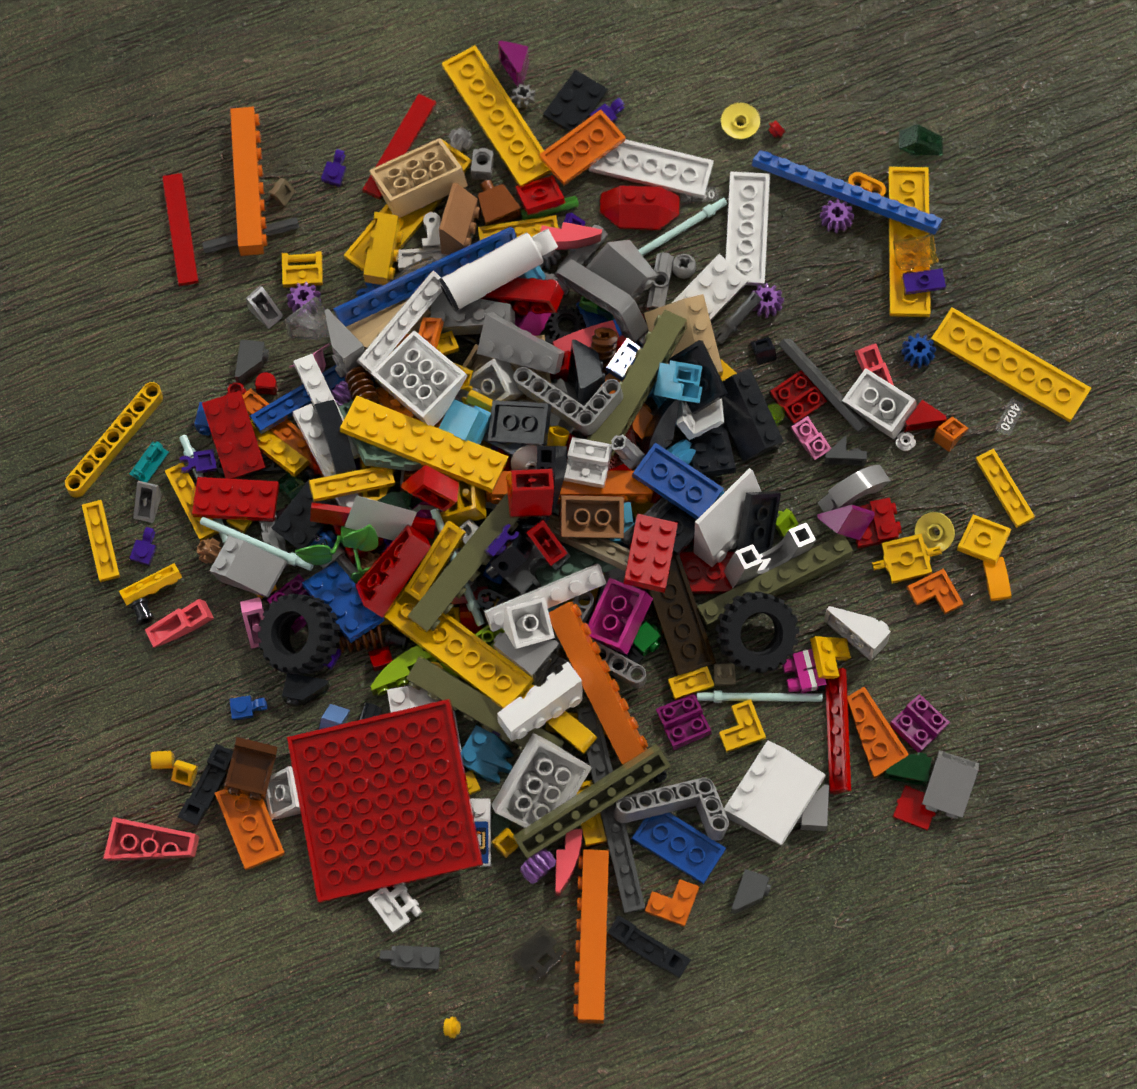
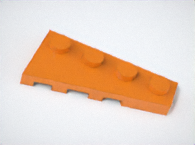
[847,687,909,779]

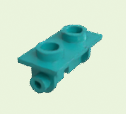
[129,441,169,483]

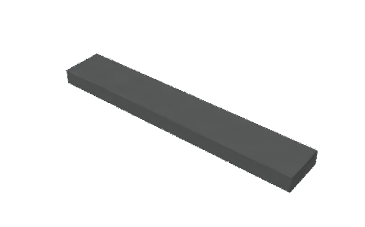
[779,339,870,431]

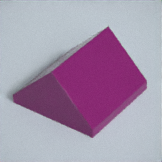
[498,40,529,88]
[817,505,875,540]

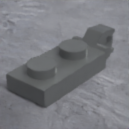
[380,945,440,970]

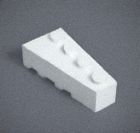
[497,662,583,741]

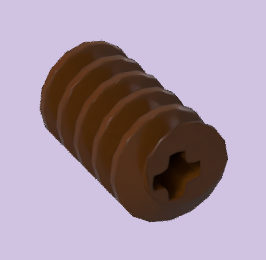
[591,327,618,373]
[345,366,380,404]
[339,625,383,654]

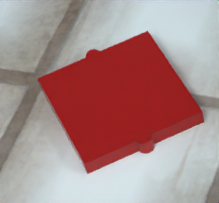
[893,785,936,831]

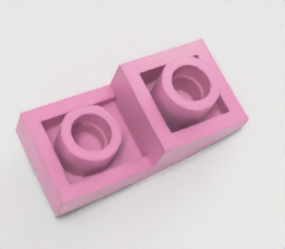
[790,416,831,460]

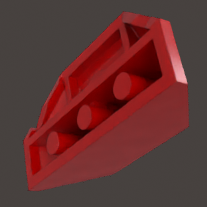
[600,186,680,230]

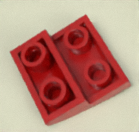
[769,370,827,424]

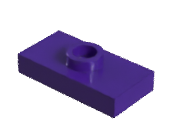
[902,268,946,295]

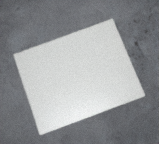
[345,495,417,541]

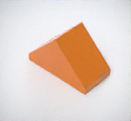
[933,416,968,452]

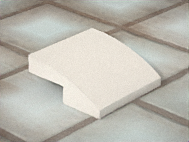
[564,437,612,488]

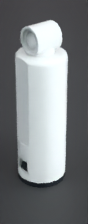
[438,229,558,312]

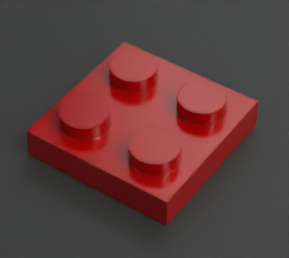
[516,175,565,215]

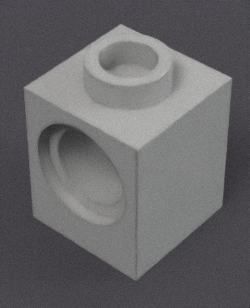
[471,148,494,180]

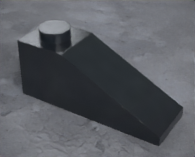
[537,446,567,509]

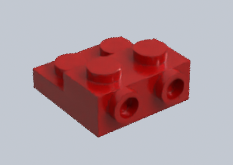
[855,498,902,548]

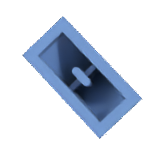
[319,704,350,729]

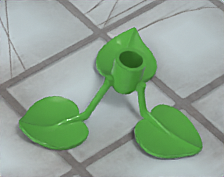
[295,524,378,584]

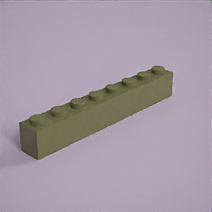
[587,310,687,461]
[407,492,525,632]
[698,535,853,631]
[406,656,565,751]
[513,744,671,859]

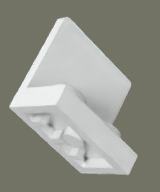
[676,398,724,440]

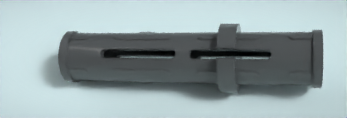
[714,291,763,344]

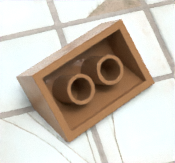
[439,183,481,255]
[559,495,624,539]

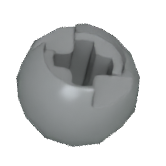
[672,254,697,279]

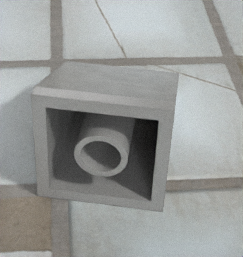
[585,240,658,302]
[493,632,561,686]
[922,750,979,819]

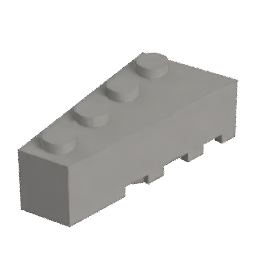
[431,292,515,335]
[477,312,564,374]

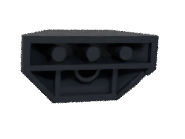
[570,340,605,406]

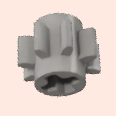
[511,84,535,109]
[448,127,474,152]

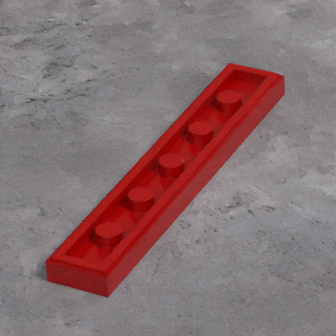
[363,94,436,200]
[162,173,199,286]
[310,502,436,539]
[825,668,851,794]

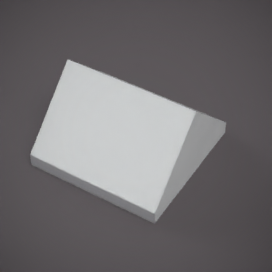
[503,597,555,649]
[266,766,301,820]

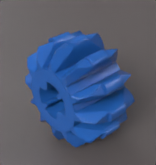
[901,333,936,369]

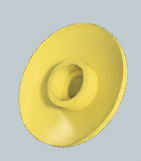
[721,103,760,139]
[915,512,955,552]

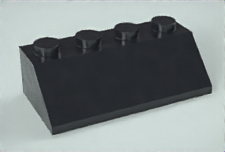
[722,369,784,462]

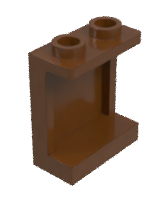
[224,737,278,801]

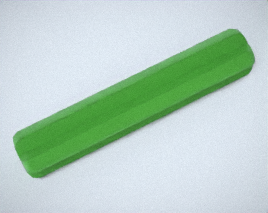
[521,196,579,220]

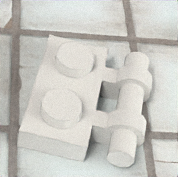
[368,884,422,934]

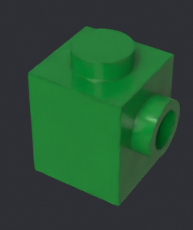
[632,622,661,658]

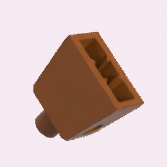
[478,180,521,226]

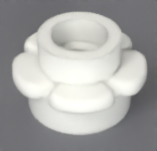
[896,432,916,451]

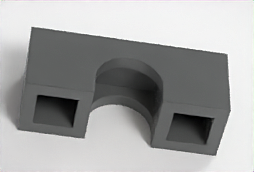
[505,546,570,595]

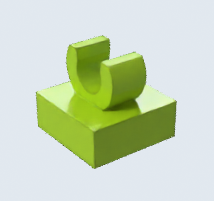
[775,508,799,537]

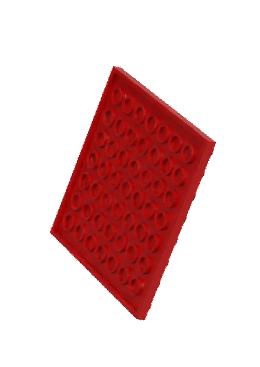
[287,699,483,903]

